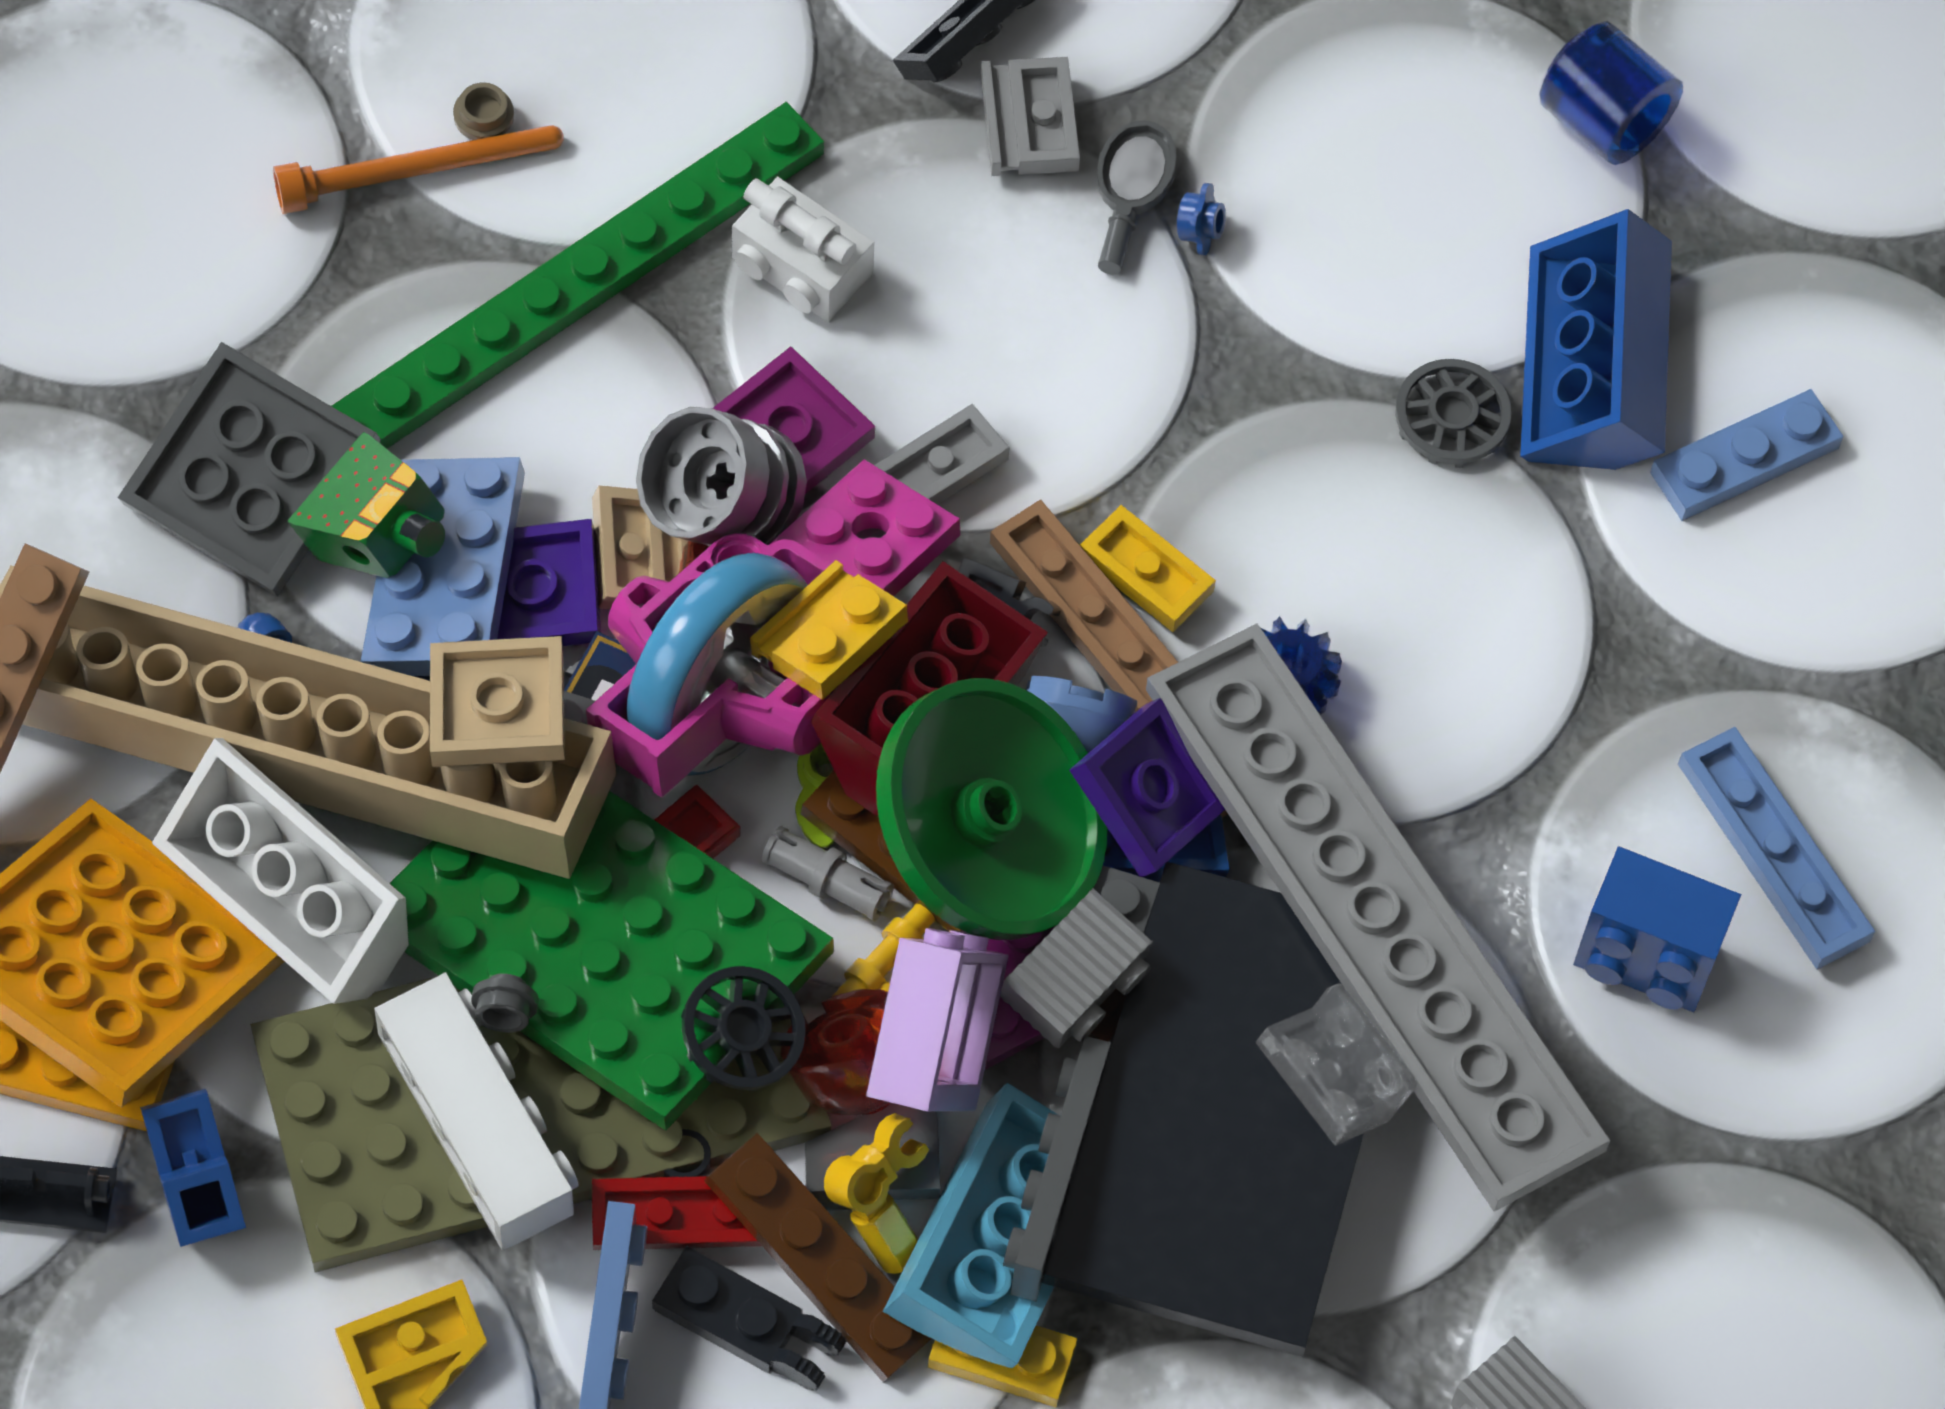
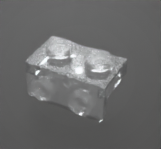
[1255,983,1417,1146]

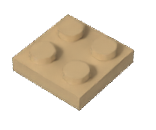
[430,636,565,767]

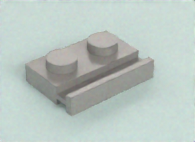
[980,57,1080,176]

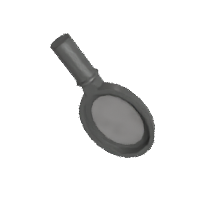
[1097,120,1177,275]

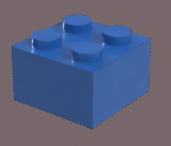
[1573,846,1742,1013]

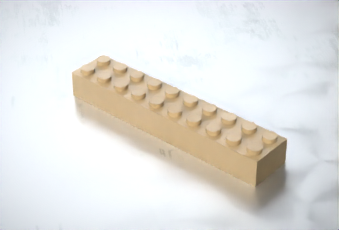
[0,565,617,879]

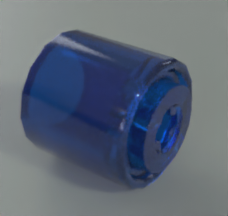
[1539,21,1683,165]

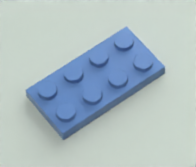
[360,457,525,676]

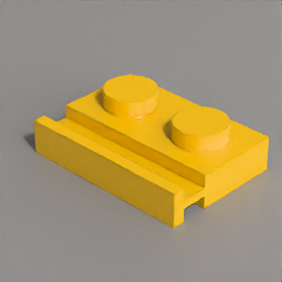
[750,560,908,700]

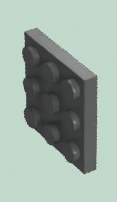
[117,342,381,597]

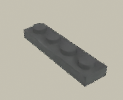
[1003,1036,1111,1302]

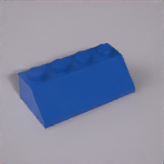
[1520,209,1672,470]

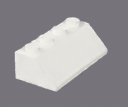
[152,738,408,1004]

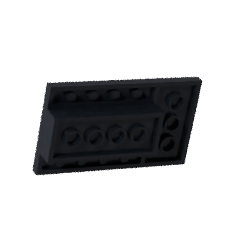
[1042,861,1386,1357]

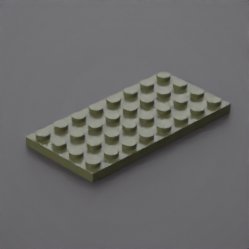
[250,976,831,1272]

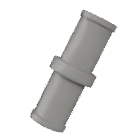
[762,826,894,921]

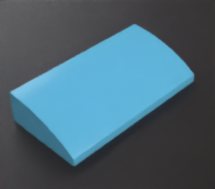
[883,1083,1060,1368]

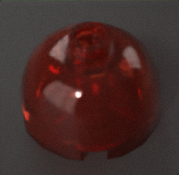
[780,989,891,1115]

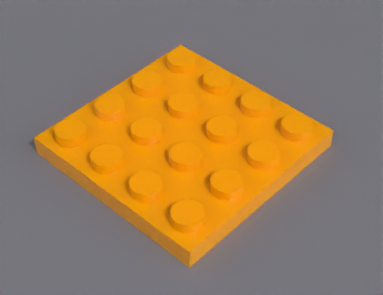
[0,798,285,1108]

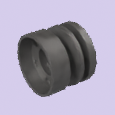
[636,407,807,547]

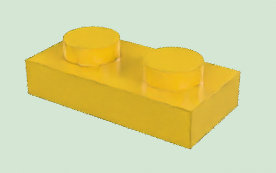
[1080,505,1216,632]
[928,1325,1077,1407]

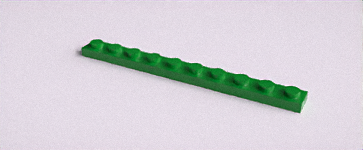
[331,101,824,449]

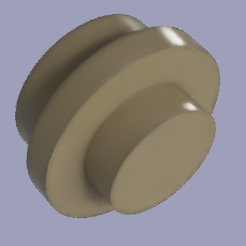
[453,82,514,140]

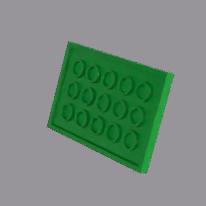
[389,791,834,1131]

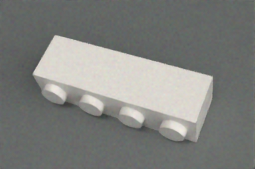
[374,972,579,1252]

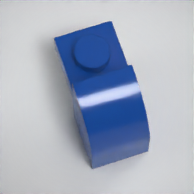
[140,1089,246,1247]

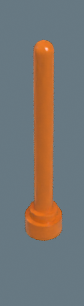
[273,125,564,214]

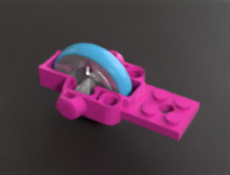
[586,459,961,798]

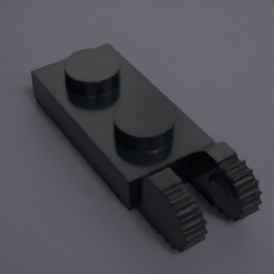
[652,1246,847,1391]

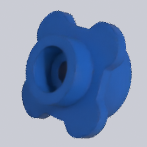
[1177,183,1226,256]

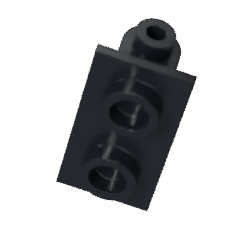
[0,1156,118,1233]

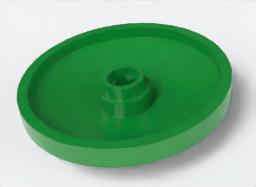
[876,678,1107,940]

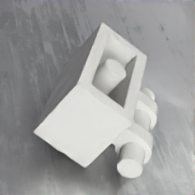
[732,176,875,323]

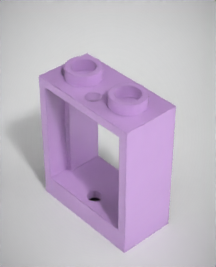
[866,928,1009,1112]

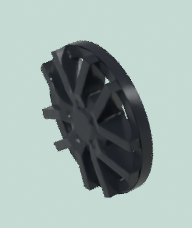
[681,966,805,1091]

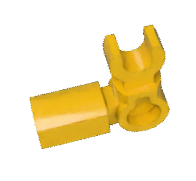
[824,1113,929,1274]

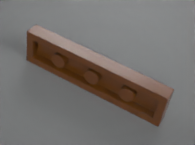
[704,1133,932,1382]

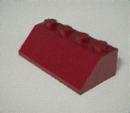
[811,561,1048,817]

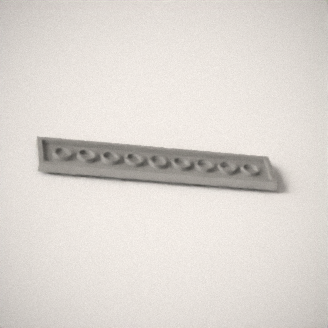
[1146,623,1610,1212]

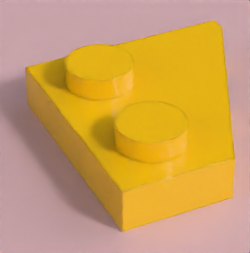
[335,1279,487,1409]

